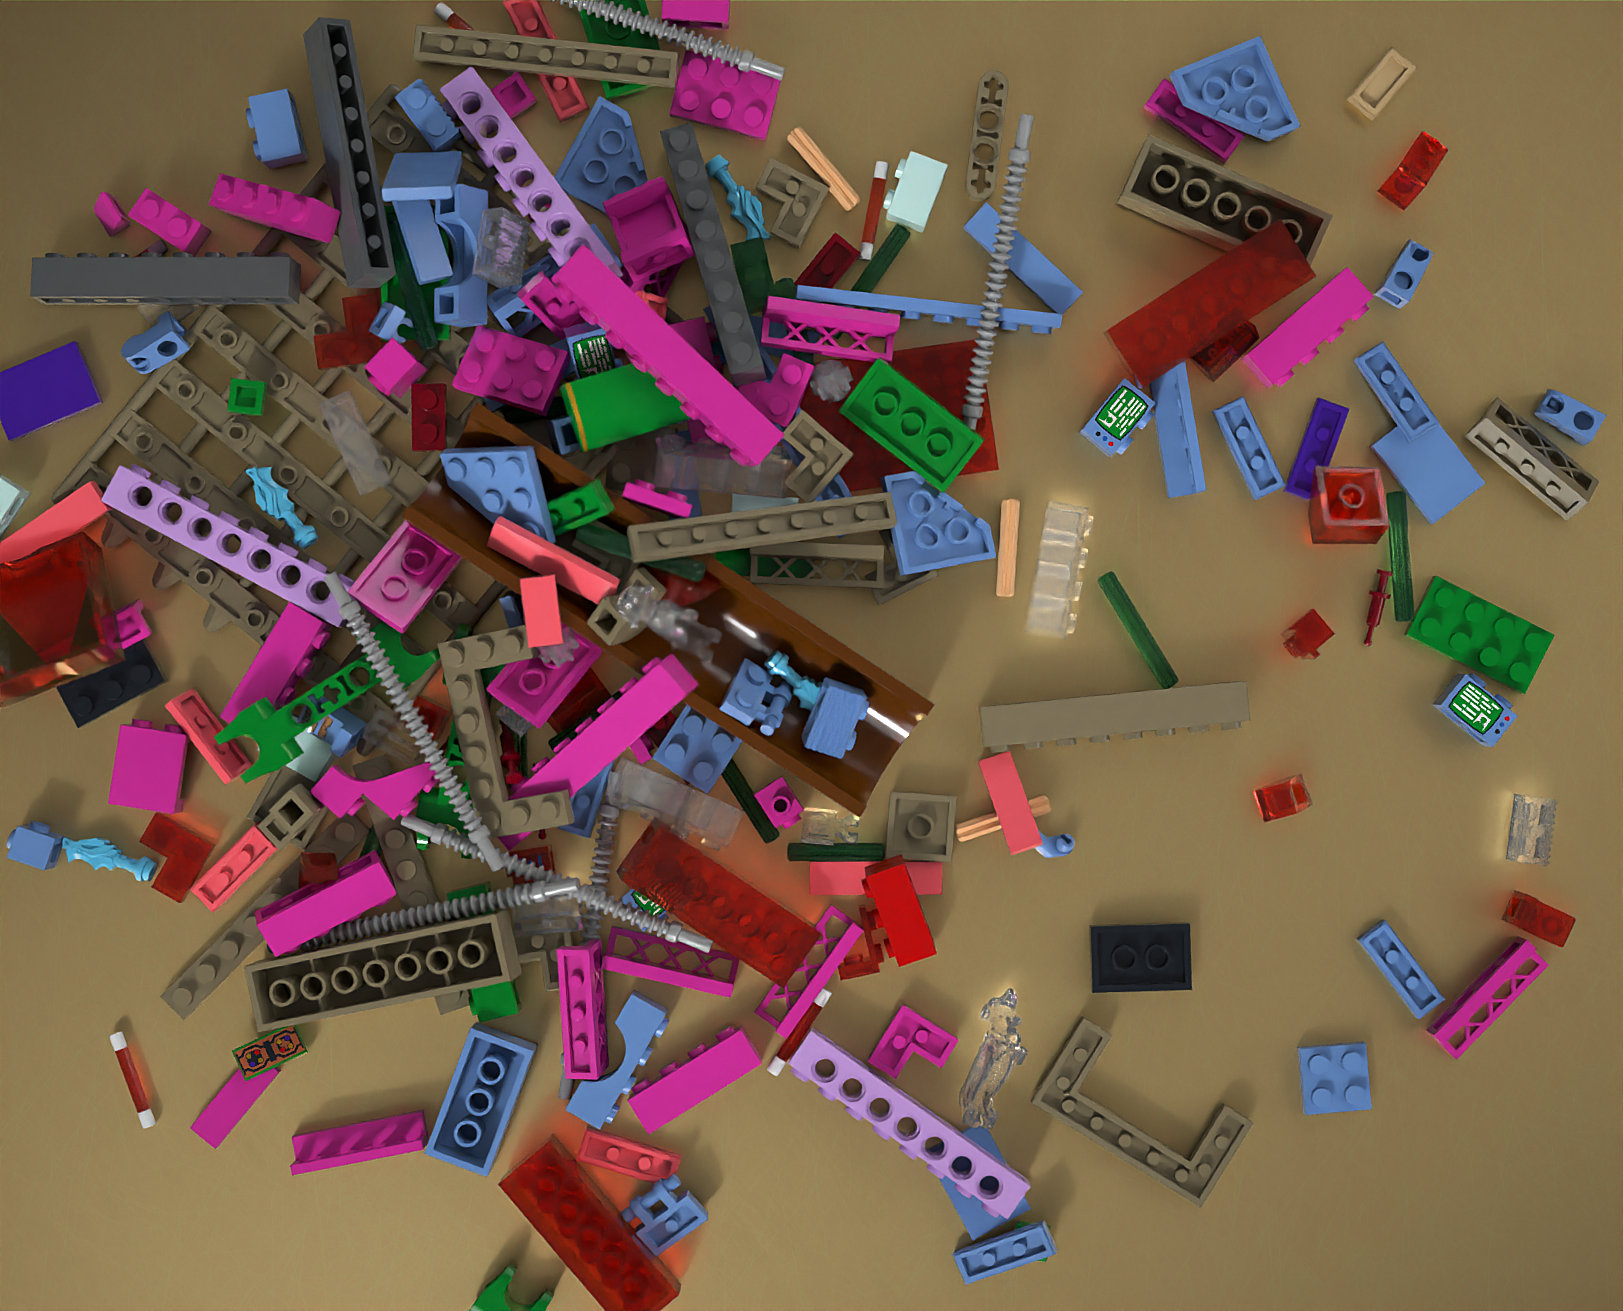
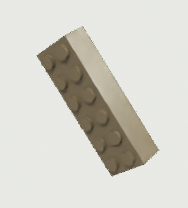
[1117,134,1333,283]

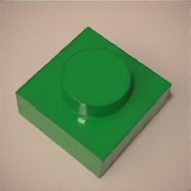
[227,378,268,417]

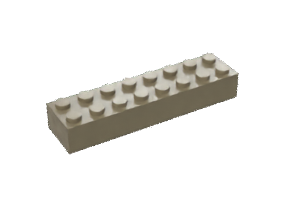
[244,909,522,1032]

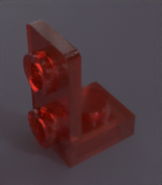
[1377,131,1448,211]
[1281,609,1335,659]
[298,852,339,889]
[1501,890,1576,947]
[838,904,884,981]

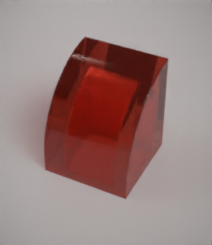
[1253,773,1313,822]

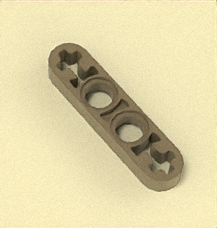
[965,70,1009,201]

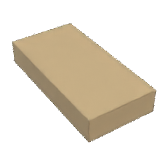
[1347,47,1417,121]

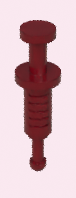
[1364,569,1394,646]
[499,717,523,784]

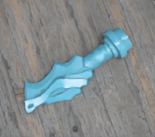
[705,155,771,243]
[246,466,318,550]
[764,650,823,711]
[62,837,157,882]

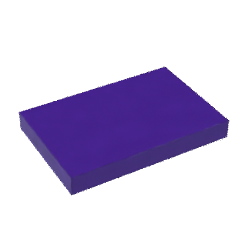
[0,341,103,441]

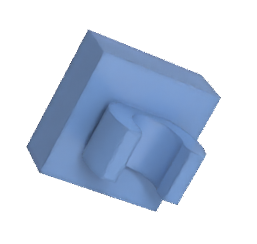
[368,301,414,343]

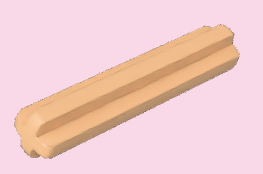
[787,127,860,211]
[996,499,1020,597]
[955,795,1051,842]

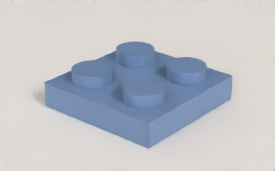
[652,705,742,794]
[1297,1041,1372,1115]

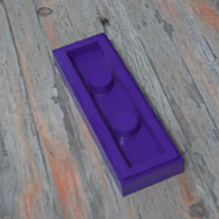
[1283,398,1350,503]

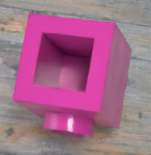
[754,775,804,829]

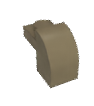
[587,568,666,646]
[257,783,325,850]

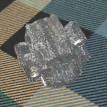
[810,360,853,402]
[536,626,580,668]

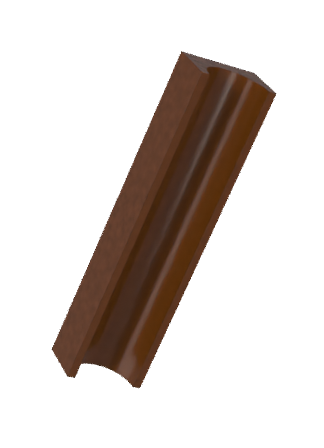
[401,402,935,818]

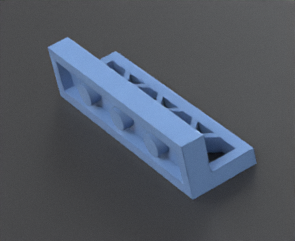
[487,223,623,337]
[1146,358,1206,498]

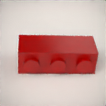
[861,854,937,967]

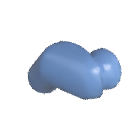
[1035,830,1075,858]

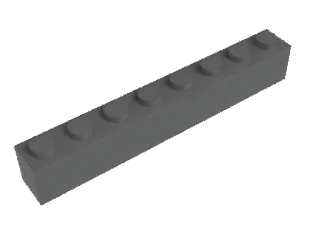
[303,17,396,288]
[660,122,766,388]
[30,252,301,305]

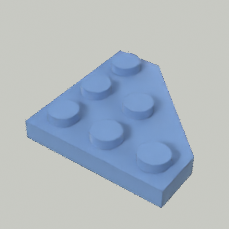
[1169,36,1300,142]
[554,96,648,216]
[440,446,556,543]
[880,471,996,576]

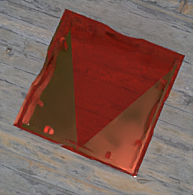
[0,531,125,708]

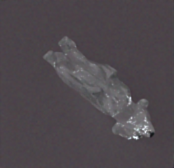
[617,585,723,663]
[958,988,1028,1130]

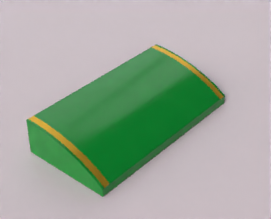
[560,345,692,453]

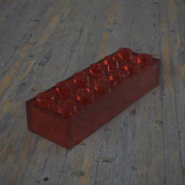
[1103,218,1317,389]
[616,817,822,988]
[498,1133,682,1311]

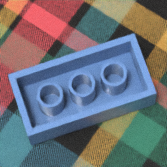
[424,1022,538,1177]

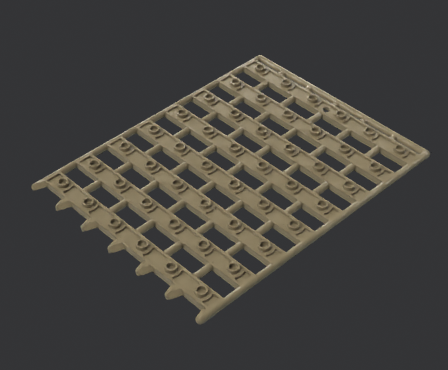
[51,84,684,757]

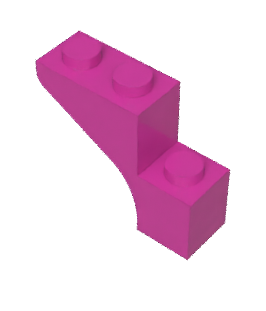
[310,761,440,820]

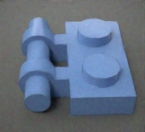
[719,658,792,735]
[621,1174,708,1257]

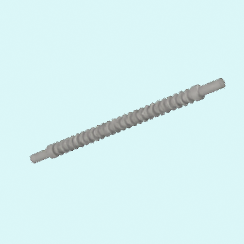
[551,0,786,81]
[961,113,1034,431]
[324,572,505,872]
[558,771,622,1100]
[401,814,714,953]
[267,877,580,953]

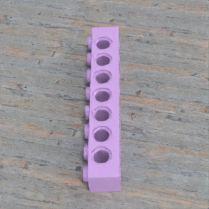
[439,66,624,278]
[101,464,355,628]
[788,1027,1031,1219]

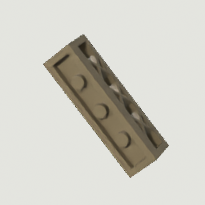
[1465,397,1599,521]
[750,542,885,589]

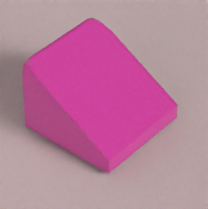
[94,191,131,237]

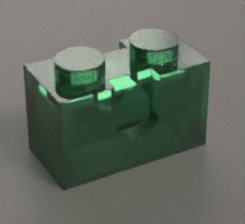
[730,237,778,315]

